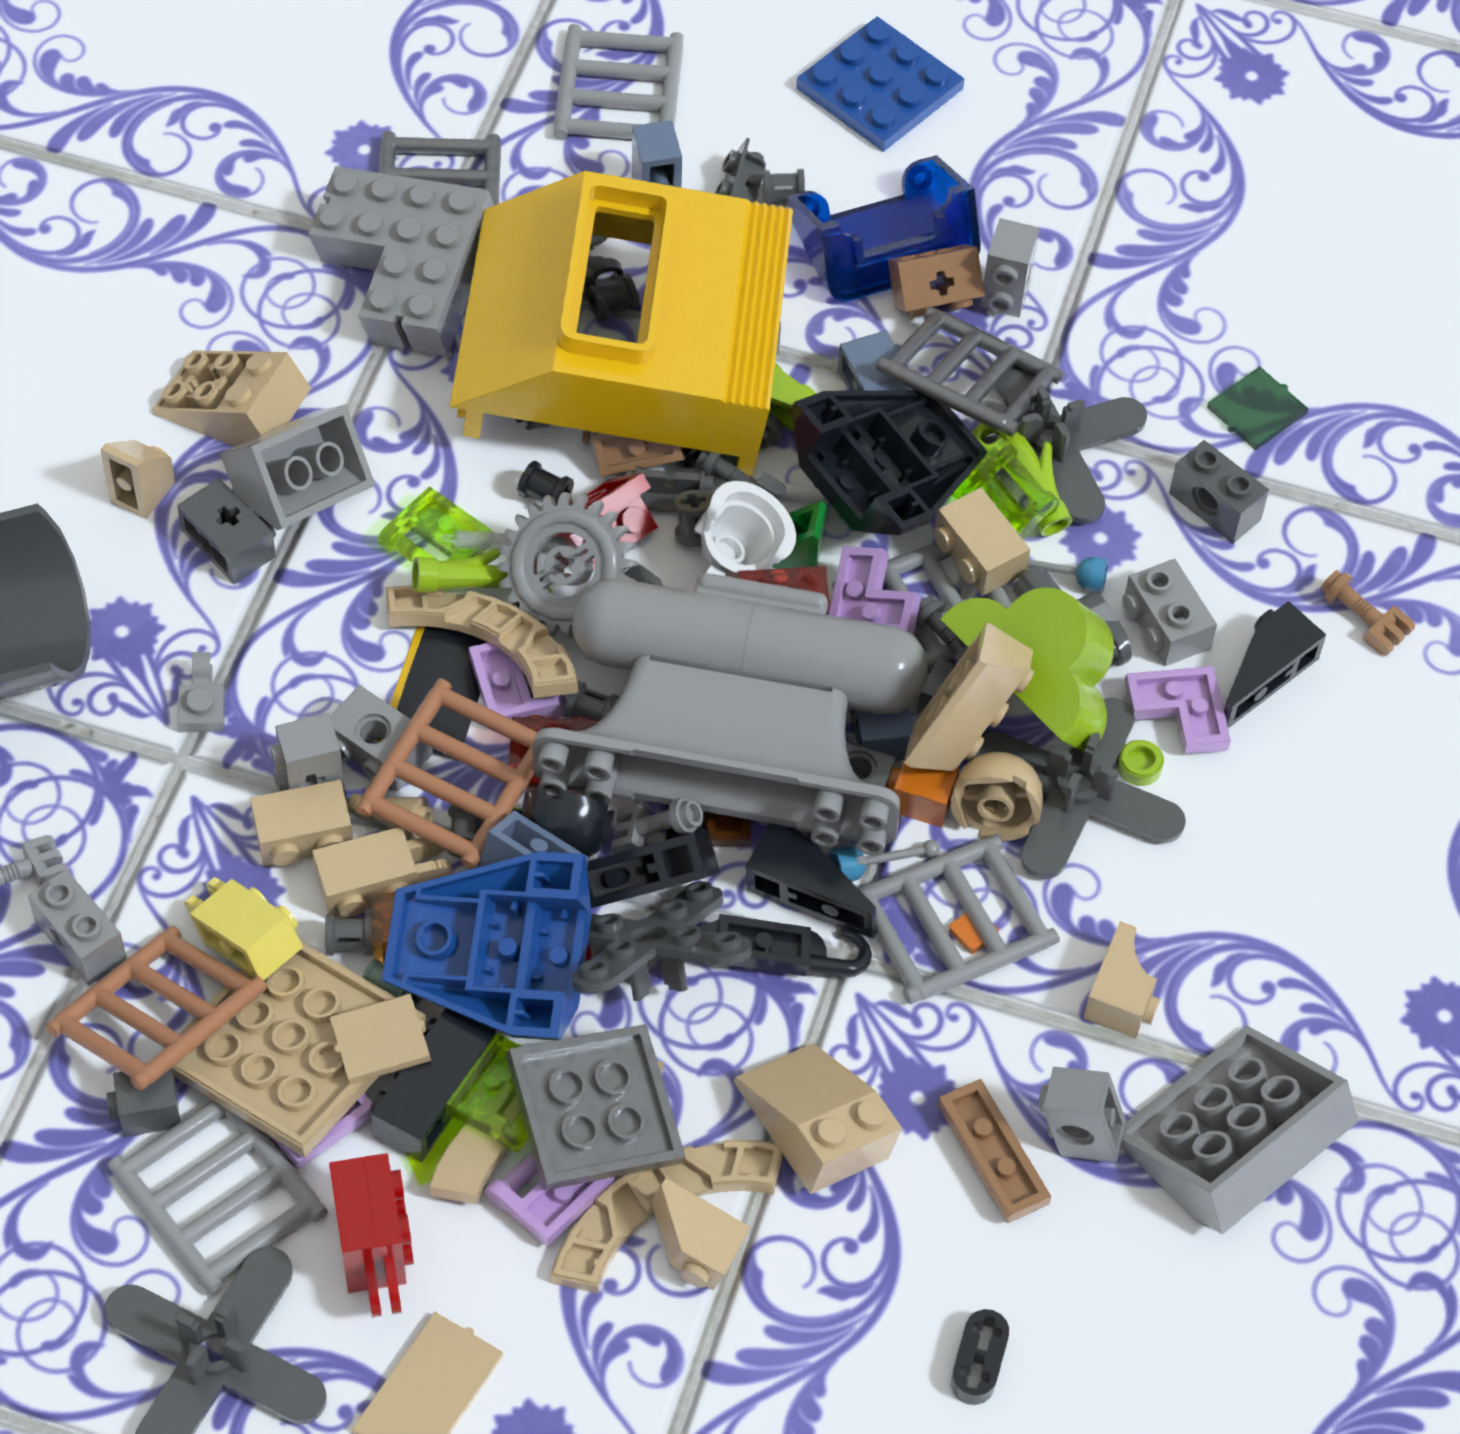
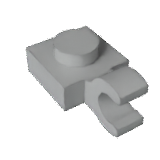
[177,652,225,733]

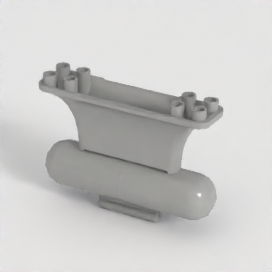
[532,573,928,855]

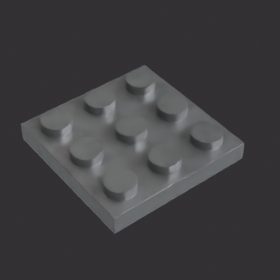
[506,1024,686,1191]

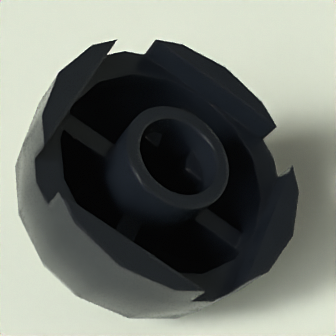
[521,788,615,857]

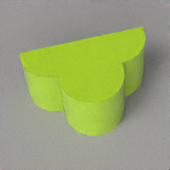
[941,587,1114,753]

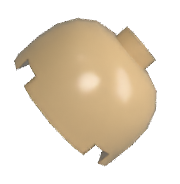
[950,752,1043,842]

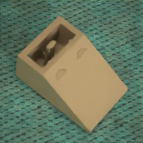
[151,350,311,447]

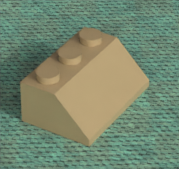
[904,622,1034,771]

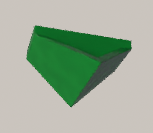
[771,500,831,576]

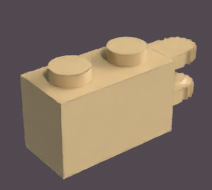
[312,827,453,918]

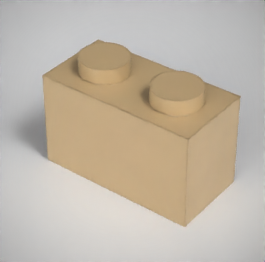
[933,487,1031,596]
[250,779,353,867]

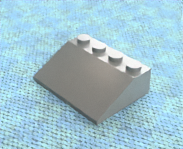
[1120,1025,1358,1235]

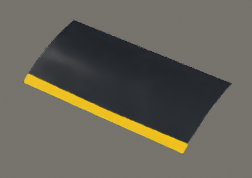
[377,626,489,761]

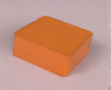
[949,913,999,954]

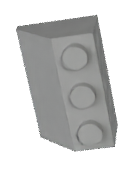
[220,404,376,530]

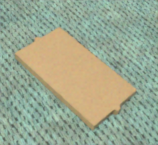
[352,1312,504,1434]

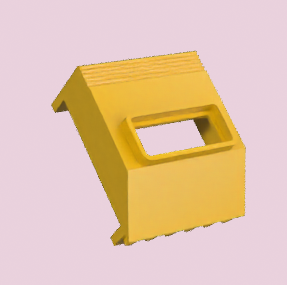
[449,171,793,477]

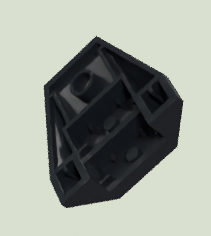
[791,390,988,536]

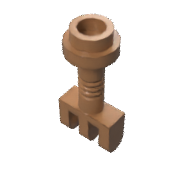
[1320,570,1415,656]

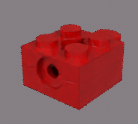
[329,1153,414,1318]

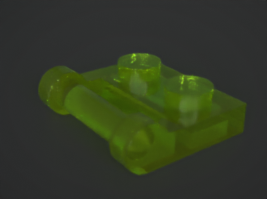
[953,440,1060,540]
[377,486,495,591]
[446,1034,529,1152]

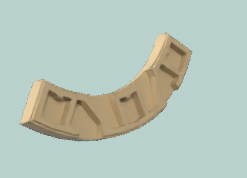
[385,585,579,698]
[429,1061,664,1205]
[550,1140,783,1294]

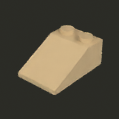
[734,1043,902,1194]

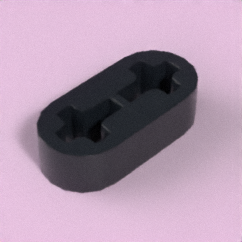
[951,1309,1009,1405]

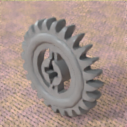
[497,492,639,639]

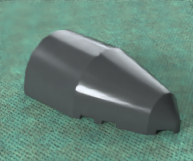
[0,503,91,699]

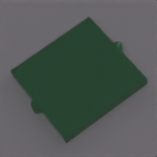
[1207,366,1309,451]

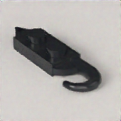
[698,914,872,978]

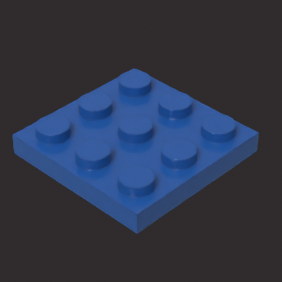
[796,16,965,152]

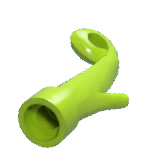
[972,423,1073,536]
[412,549,553,615]

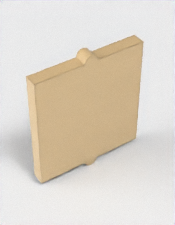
[330,994,431,1085]

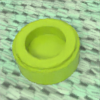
[1117,740,1164,786]

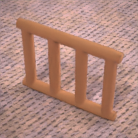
[355,678,537,869]
[45,925,267,1092]

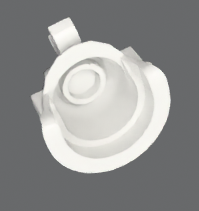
[694,481,796,579]

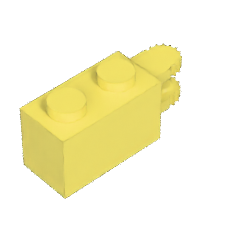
[184,877,303,980]

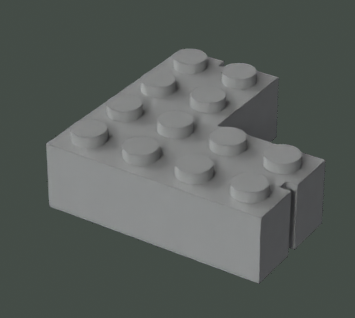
[308,166,494,356]

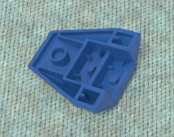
[382,851,591,1040]

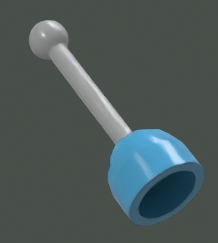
[1027,557,1108,593]
[830,840,940,882]

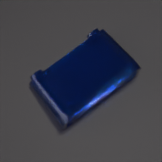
[786,155,981,302]

